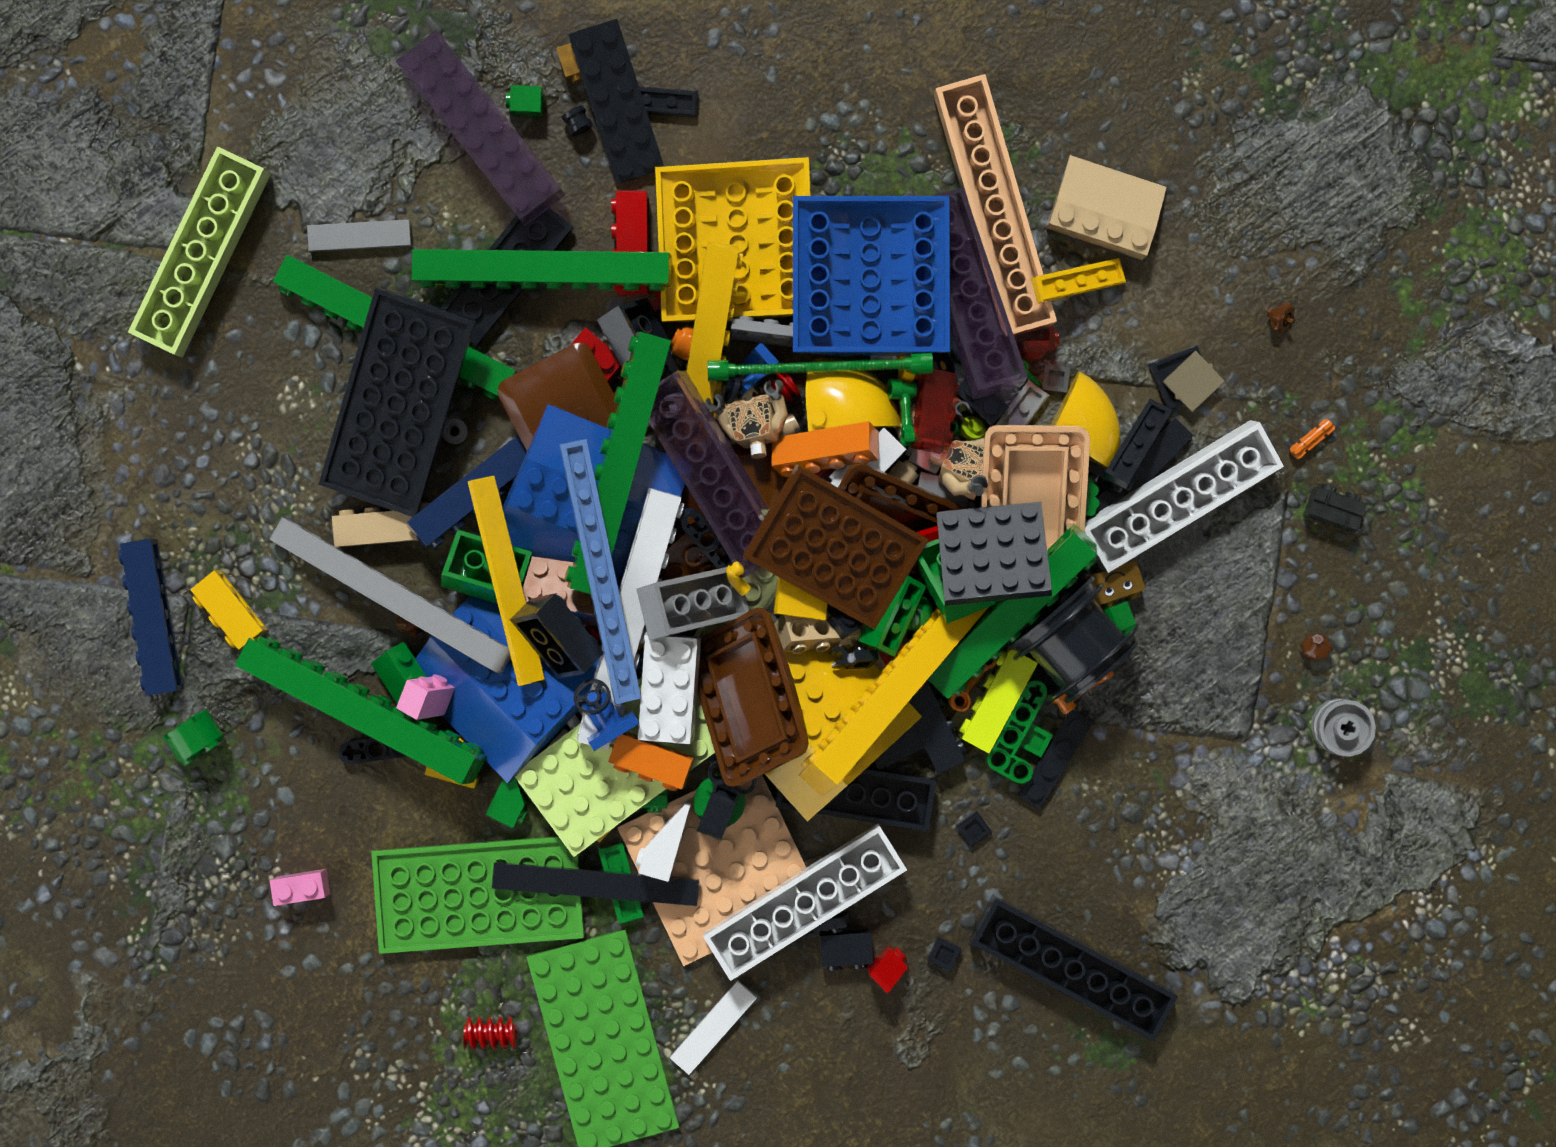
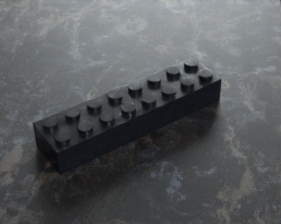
[969,894,1178,1042]

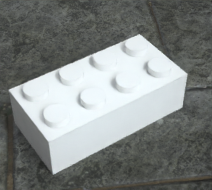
[638,634,701,744]

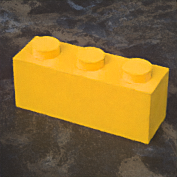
[190,570,268,650]

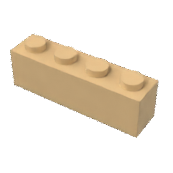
[332,503,430,547]

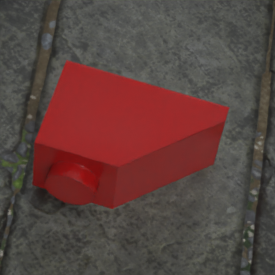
[868,945,908,993]

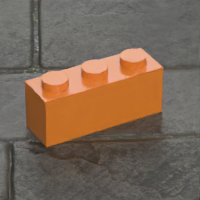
[608,731,695,791]

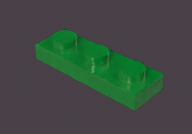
[598,842,644,924]

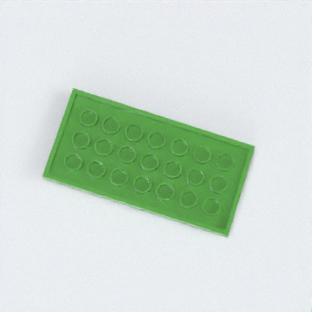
[371,836,585,954]
[527,929,680,1147]

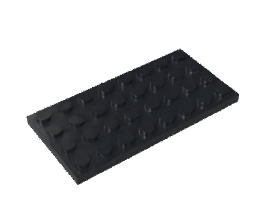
[318,287,476,517]

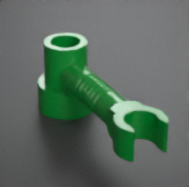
[887,379,917,446]

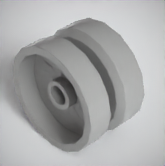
[1311,698,1376,757]

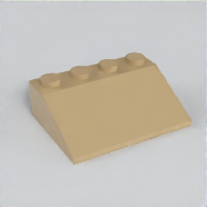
[1046,155,1167,260]

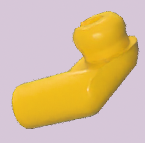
[726,562,751,596]

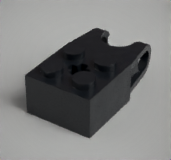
[597,298,678,388]

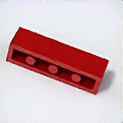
[611,191,649,297]

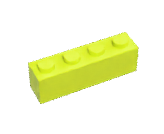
[959,649,1038,753]

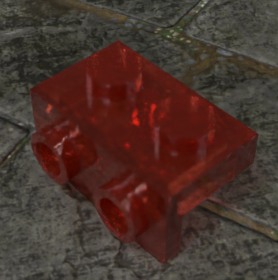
[1018,325,1059,361]

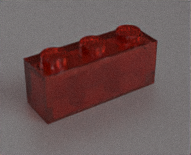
[911,369,959,454]

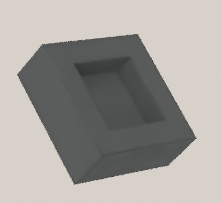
[1041,364,1070,394]

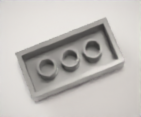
[636,567,749,640]

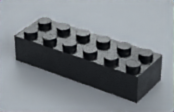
[775,767,937,832]

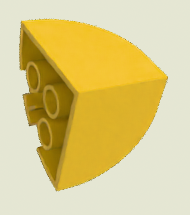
[806,358,901,431]
[1050,371,1121,469]

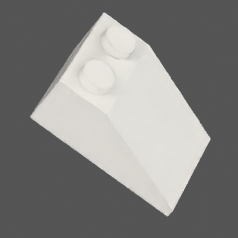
[635,800,692,882]

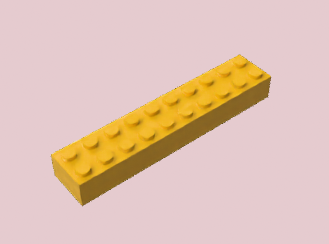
[799,607,988,796]

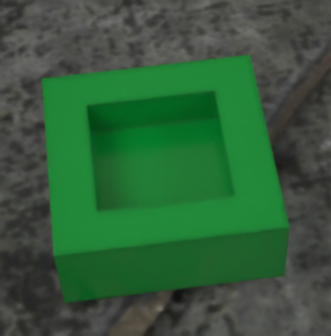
[1020,724,1053,757]

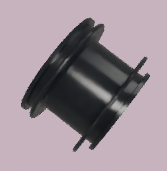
[1006,575,1139,704]

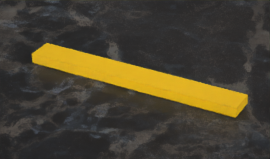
[468,476,545,686]

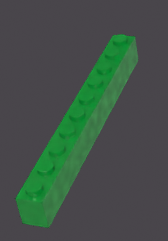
[412,249,672,291]
[273,255,518,401]
[565,332,671,594]

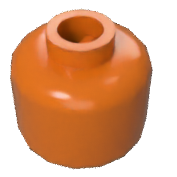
[670,325,693,362]

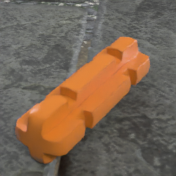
[1289,419,1335,460]

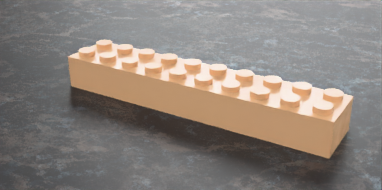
[934,74,1057,339]

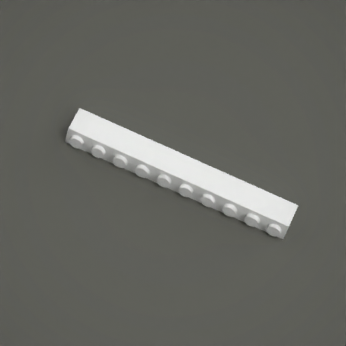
[576,488,684,750]

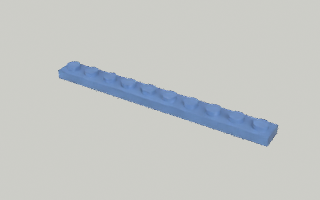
[559,439,641,704]

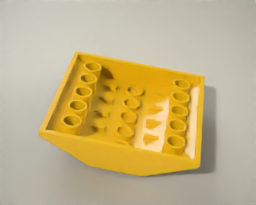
[655,157,811,322]
[765,631,922,822]

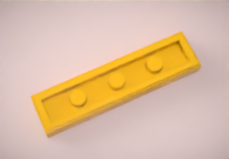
[1031,258,1126,304]

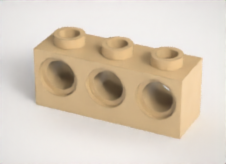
[774,611,861,654]

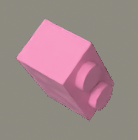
[396,675,455,720]
[270,869,331,906]

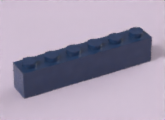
[407,435,527,550]
[118,538,183,696]

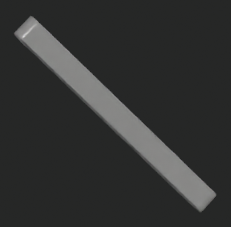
[270,517,511,674]

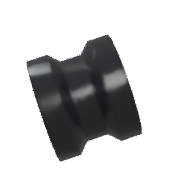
[561,105,593,136]

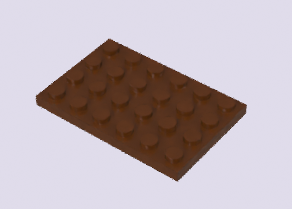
[742,464,928,629]

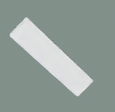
[670,980,757,1075]

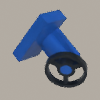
[724,343,779,404]
[574,679,639,751]

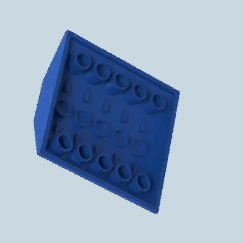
[793,196,950,356]
[503,404,692,590]
[416,585,599,783]

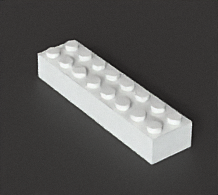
[1085,420,1284,573]
[703,823,907,981]

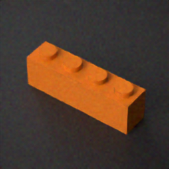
[772,421,879,477]

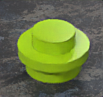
[961,416,986,441]

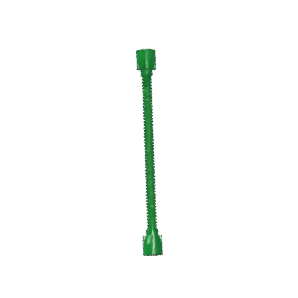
[707,353,933,382]

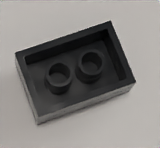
[510,593,604,679]

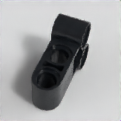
[697,759,757,841]

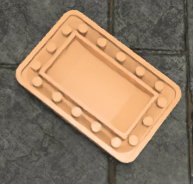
[981,425,1090,549]

